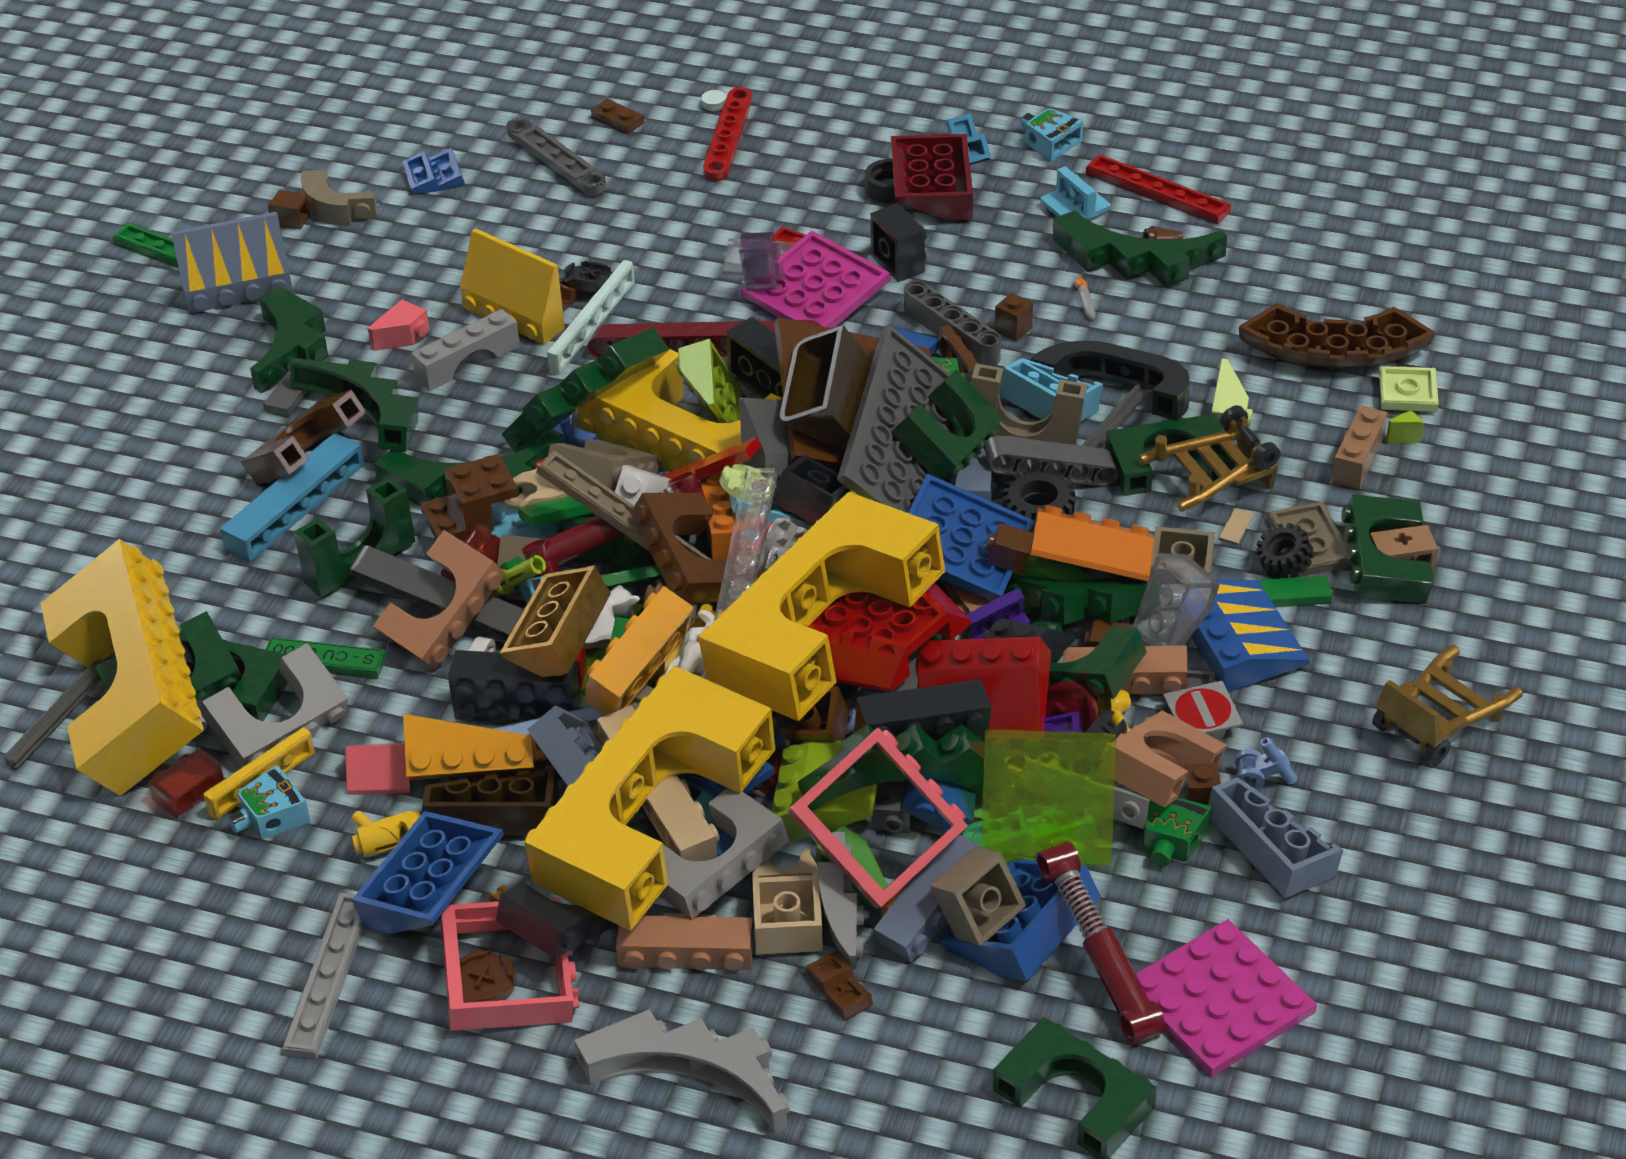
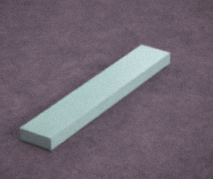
[547,260,635,375]

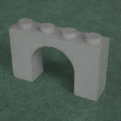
[201,643,349,769]
[659,788,789,919]

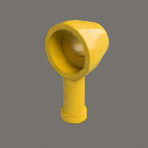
[1097,690,1131,732]

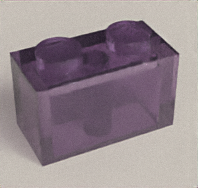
[739,232,783,291]

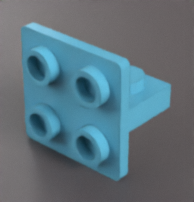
[1041,166,1111,219]

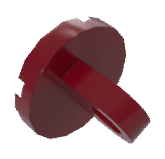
[1045,681,1099,734]

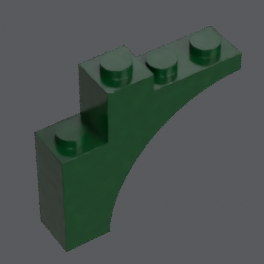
[250,285,329,393]
[1004,573,1158,625]

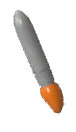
[1075,276,1096,320]

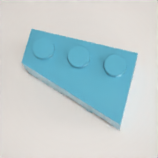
[1000,358,1103,421]

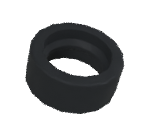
[864,159,897,203]

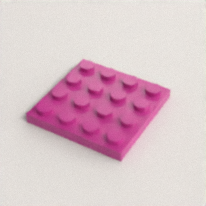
[740,230,891,328]
[1136,919,1317,1078]

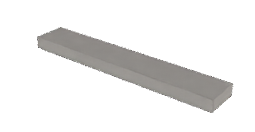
[282,893,364,1060]

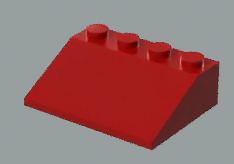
[918,637,1051,740]

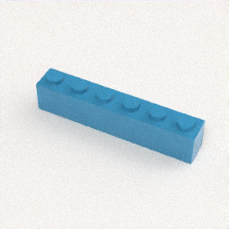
[220,433,364,562]

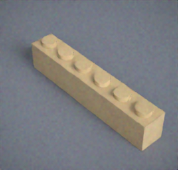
[597,705,720,861]

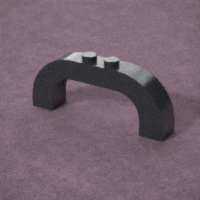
[1030,341,1190,421]

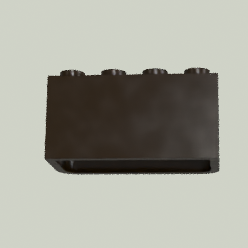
[780,325,872,450]

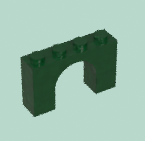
[891,369,1003,480]
[1105,413,1235,496]
[294,476,416,598]
[1341,494,1434,604]
[96,611,242,707]
[1032,621,1147,699]
[179,630,288,721]
[993,1017,1157,1159]

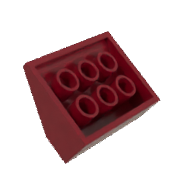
[891,134,973,221]

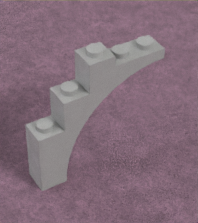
[574,1009,790,1133]

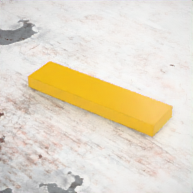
[203,727,315,820]

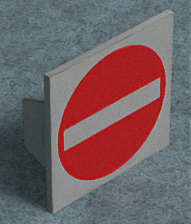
[1163,681,1243,740]

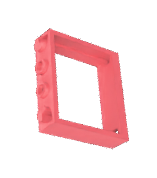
[787,728,968,909]
[441,898,579,1031]

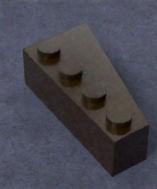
[422,765,559,836]

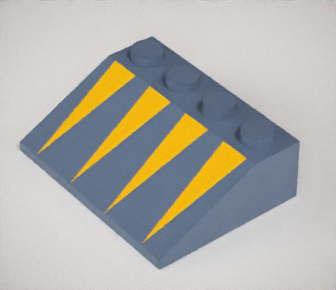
[171,212,293,314]

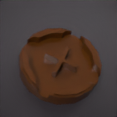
[459,950,516,1003]

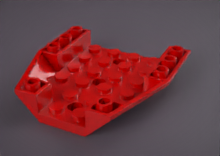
[808,583,971,692]

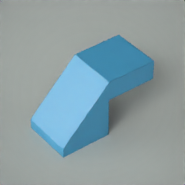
[945,113,991,163]

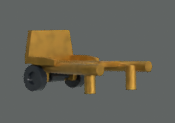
[1138,405,1281,512]
[1372,644,1523,767]

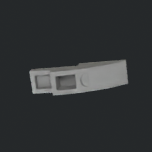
[818,832,864,968]

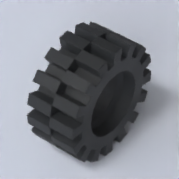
[1256,523,1314,579]

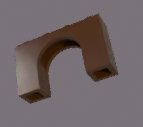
[241,390,367,485]
[630,493,749,603]

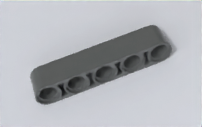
[904,281,1001,366]
[983,436,1119,486]

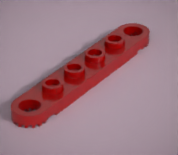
[703,87,752,182]

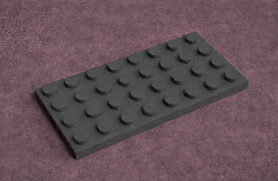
[837,324,958,513]

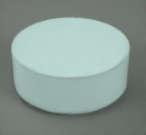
[702,90,726,112]

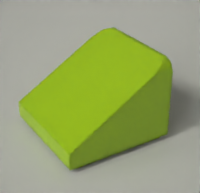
[1386,410,1424,444]

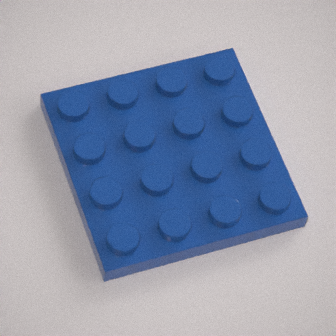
[908,474,1035,601]

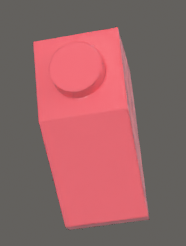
[368,300,430,351]

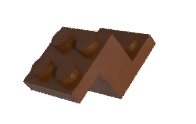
[420,454,519,540]

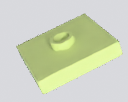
[1379,366,1439,412]

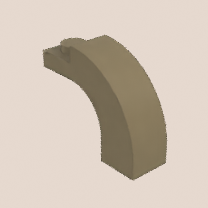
[301,170,378,226]

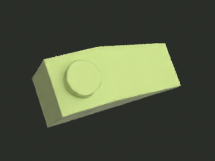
[1211,358,1253,430]

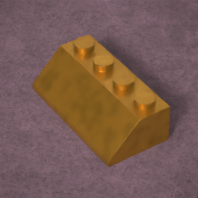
[500,566,611,677]

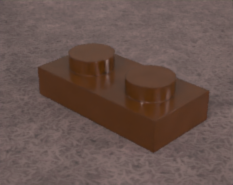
[591,99,645,135]

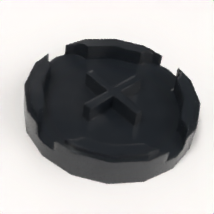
[563,261,614,292]

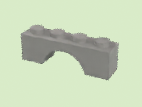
[411,309,520,391]

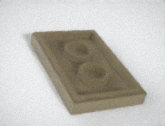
[1267,501,1351,577]

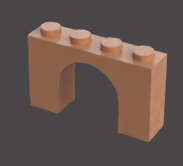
[373,530,506,670]
[1098,710,1227,807]

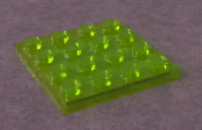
[982,729,1116,864]

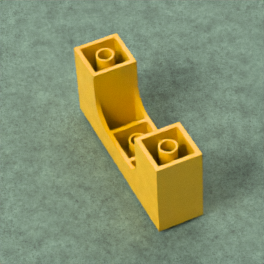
[578,349,783,473]
[698,492,945,721]
[40,539,204,796]
[524,665,775,931]

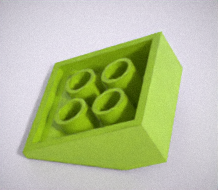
[676,339,742,423]
[772,741,877,843]

